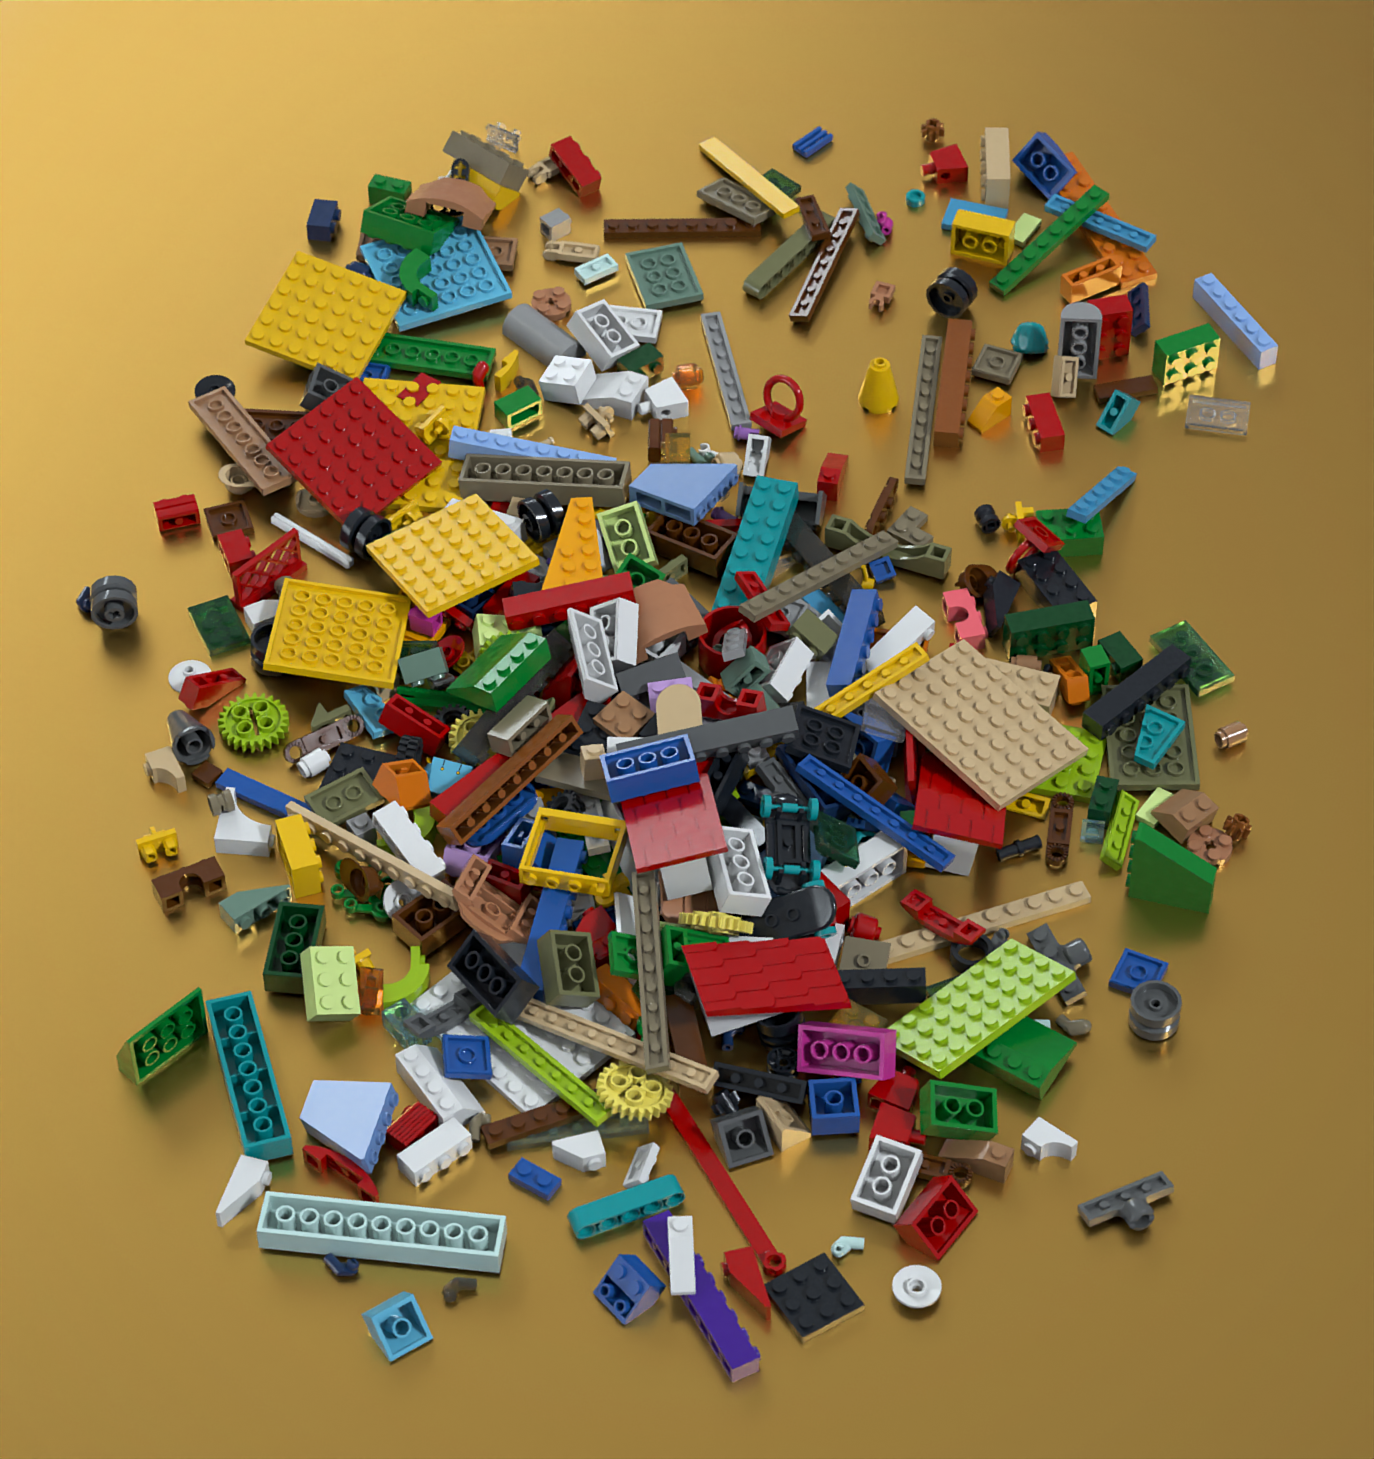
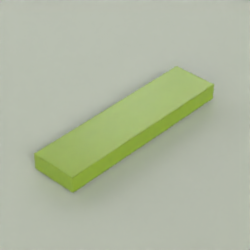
[1099,790,1139,871]

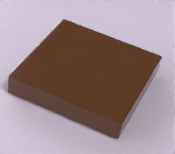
[203,500,254,542]

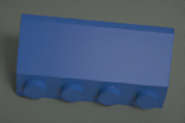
[599,734,700,803]

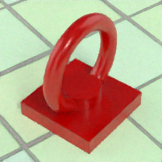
[749,374,807,438]
[1005,516,1065,575]

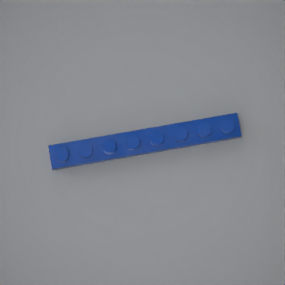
[795,754,956,873]

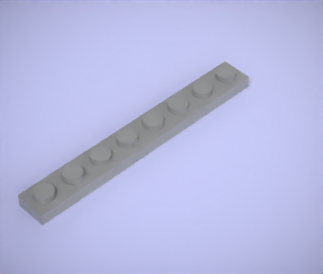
[701,311,752,431]

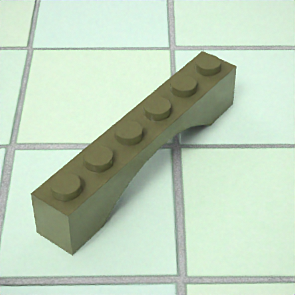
[824,514,952,580]

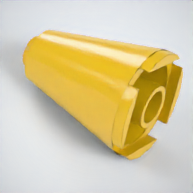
[858,357,899,414]

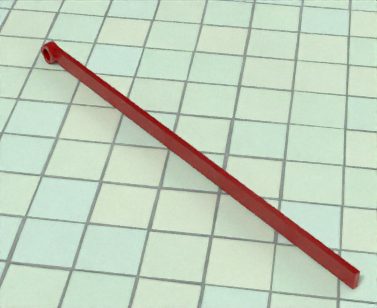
[634,1030,786,1278]

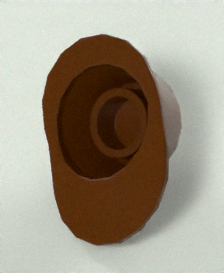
[955,564,997,598]
[340,858,384,903]

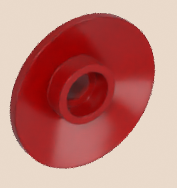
[432,635,465,668]

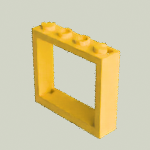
[519,807,628,897]

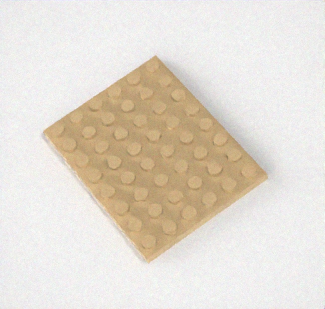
[872,639,1089,811]

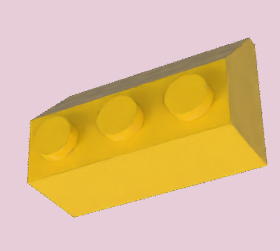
[450,163,521,211]

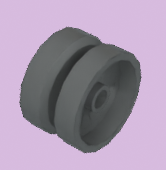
[90,575,138,629]
[1128,980,1182,1041]

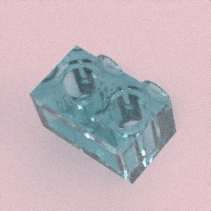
[381,998,432,1049]

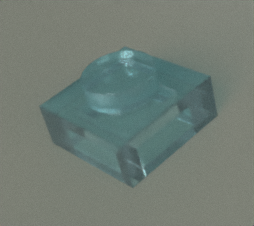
[1080,819,1105,844]

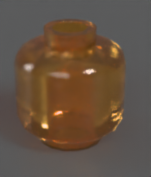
[672,363,704,390]

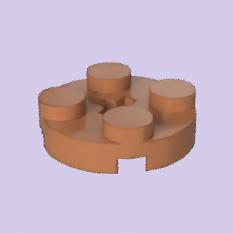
[531,287,571,321]
[1187,825,1232,866]

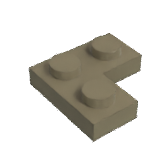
[887,506,933,546]

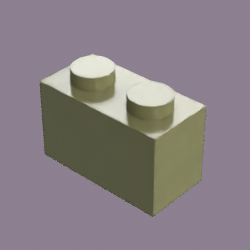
[786,608,839,662]

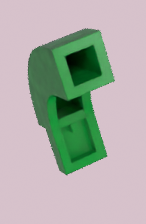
[399,248,439,312]

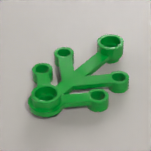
[331,859,394,922]

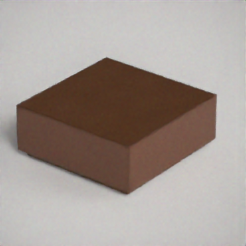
[191,761,223,789]

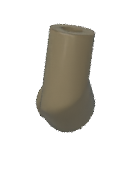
[1055,1014,1092,1036]
[469,1112,491,1143]

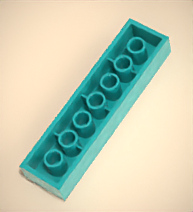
[711,475,799,611]
[205,991,294,1161]

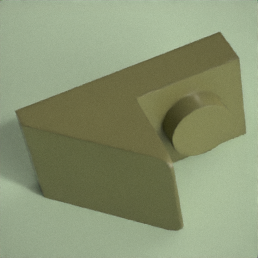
[311,703,353,732]

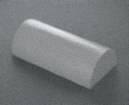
[1058,302,1102,379]
[502,304,586,367]

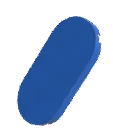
[465,783,538,846]

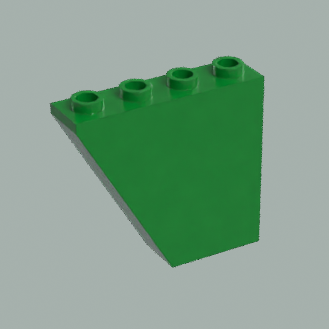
[1125,822,1217,914]

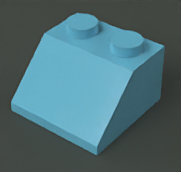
[361,1291,433,1362]

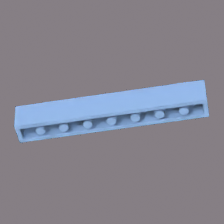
[448,426,617,461]

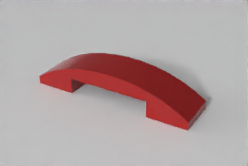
[900,889,986,945]
[302,1145,379,1203]

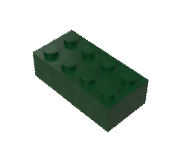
[1002,600,1095,662]
[263,902,327,994]

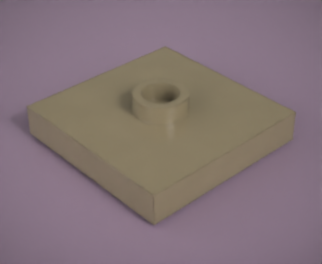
[971,344,1023,385]
[839,936,891,970]

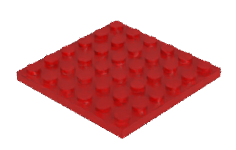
[265,377,442,526]

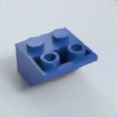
[501,817,557,869]
[593,1254,666,1324]

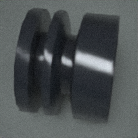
[756,1011,805,1051]

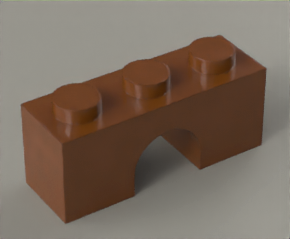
[151,856,227,913]

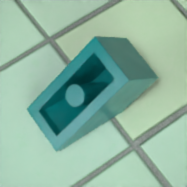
[1096,389,1141,435]

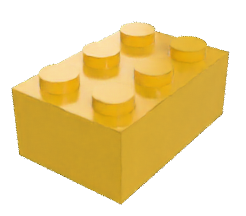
[950,209,1016,266]
[275,814,324,899]

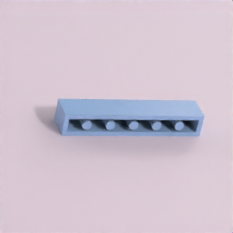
[1192,273,1278,370]

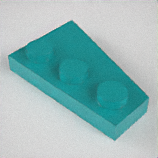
[1134,704,1186,770]

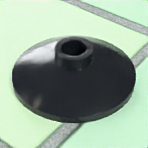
[195,375,236,398]

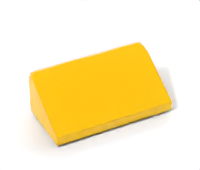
[1006,792,1052,820]

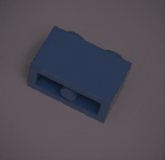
[306,199,341,242]

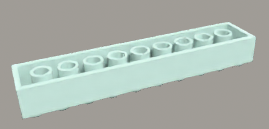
[256,1191,507,1273]

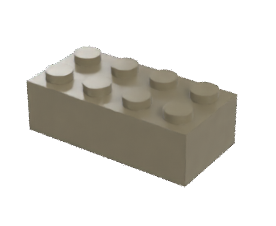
[442,130,529,192]

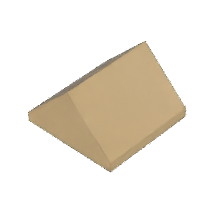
[756,1096,812,1152]

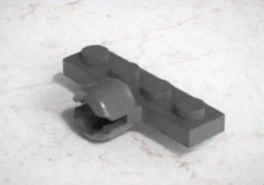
[755,757,828,836]
[1027,923,1092,1006]
[1077,1171,1174,1231]

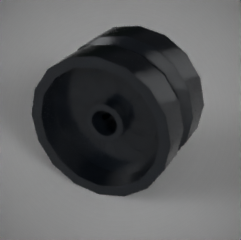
[926,267,978,319]
[517,489,565,543]
[339,506,392,561]
[250,622,287,676]

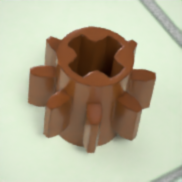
[921,118,945,143]
[1223,813,1252,841]

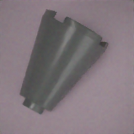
[167,710,215,765]

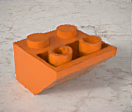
[372,759,431,811]

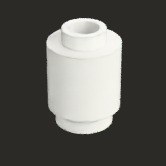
[297,748,331,778]

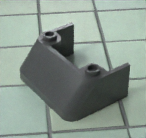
[735,482,827,531]

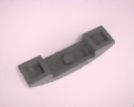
[403,987,482,1038]

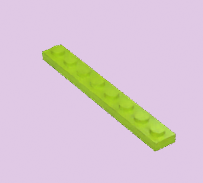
[469,1004,613,1127]

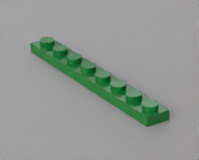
[989,184,1110,296]

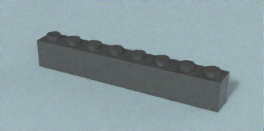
[616,705,799,763]

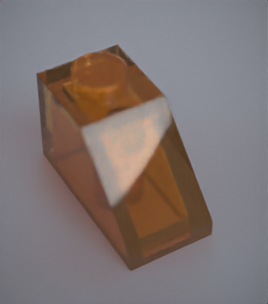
[358,966,383,1016]

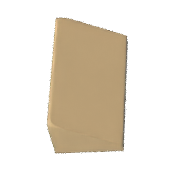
[1051,355,1079,398]

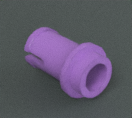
[734,425,760,441]
[711,507,739,519]

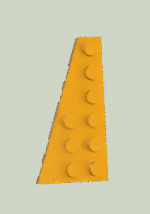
[542,497,603,590]

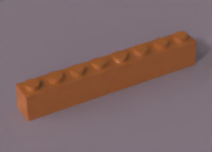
[933,318,976,448]
[435,714,583,846]

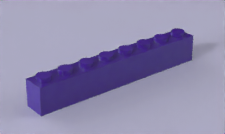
[643,1210,761,1383]

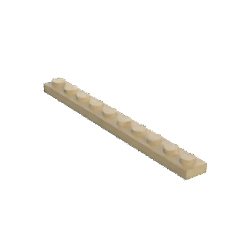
[285,801,459,911]
[880,881,1091,964]
[517,998,719,1094]

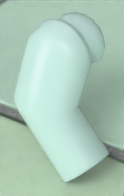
[831,1236,864,1257]

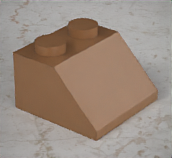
[1151,789,1219,844]

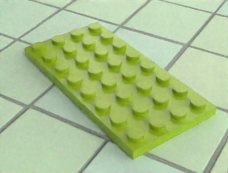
[887,938,1076,1079]

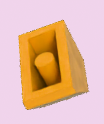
[967,387,1012,434]

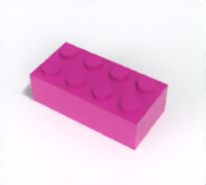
[797,1021,896,1081]

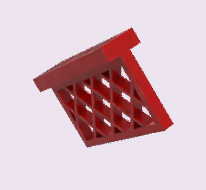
[230,528,307,614]
[903,729,926,805]

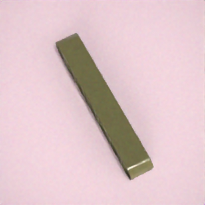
[742,211,835,299]

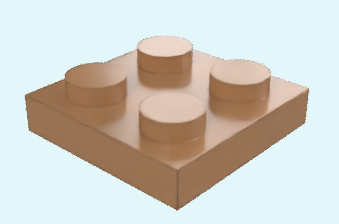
[593,691,655,737]

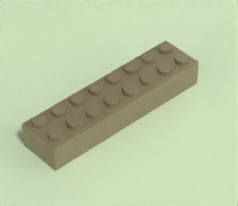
[458,453,632,508]

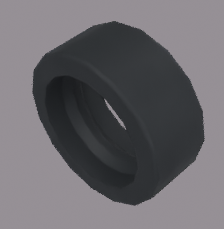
[950,934,994,974]

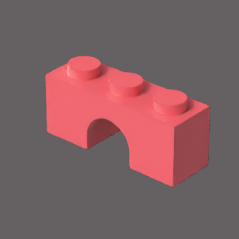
[942,588,988,650]

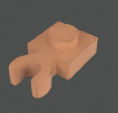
[869,281,896,312]

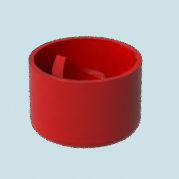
[698,606,767,679]

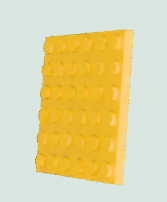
[245,251,407,379]
[366,494,540,618]
[263,578,412,689]

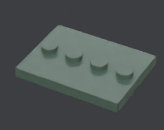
[625,242,704,310]

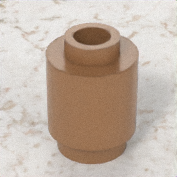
[1011,655,1042,671]
[1214,721,1248,749]

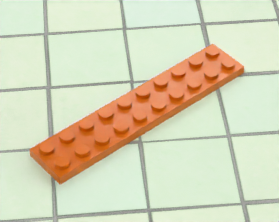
[1058,151,1157,289]

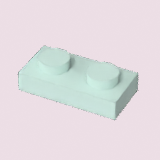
[574,253,618,285]

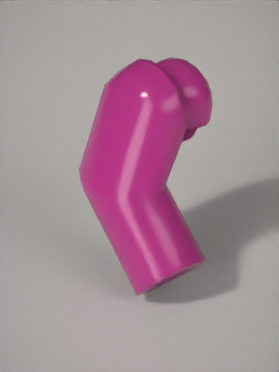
[876,211,893,235]

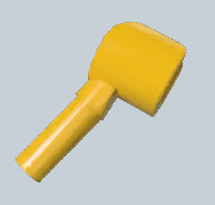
[861,565,875,589]

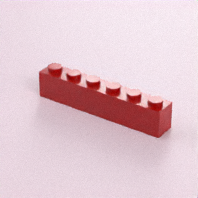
[502,571,636,631]

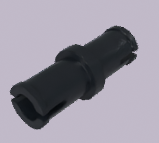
[995,835,1042,862]

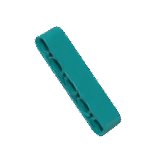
[567,1174,686,1239]

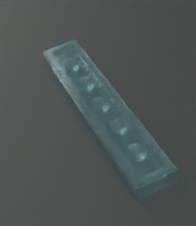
[507,1113,649,1151]

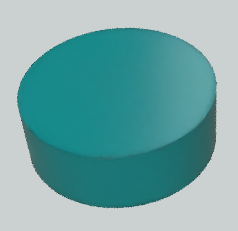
[906,189,925,208]

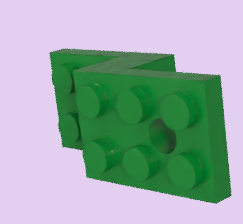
[608,924,729,987]

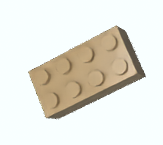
[980,127,1010,209]
[986,658,1061,715]

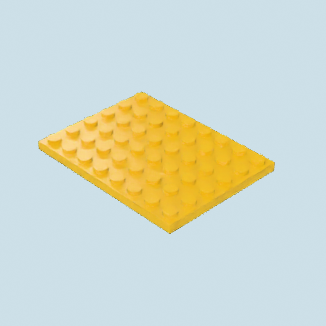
[363,378,485,513]

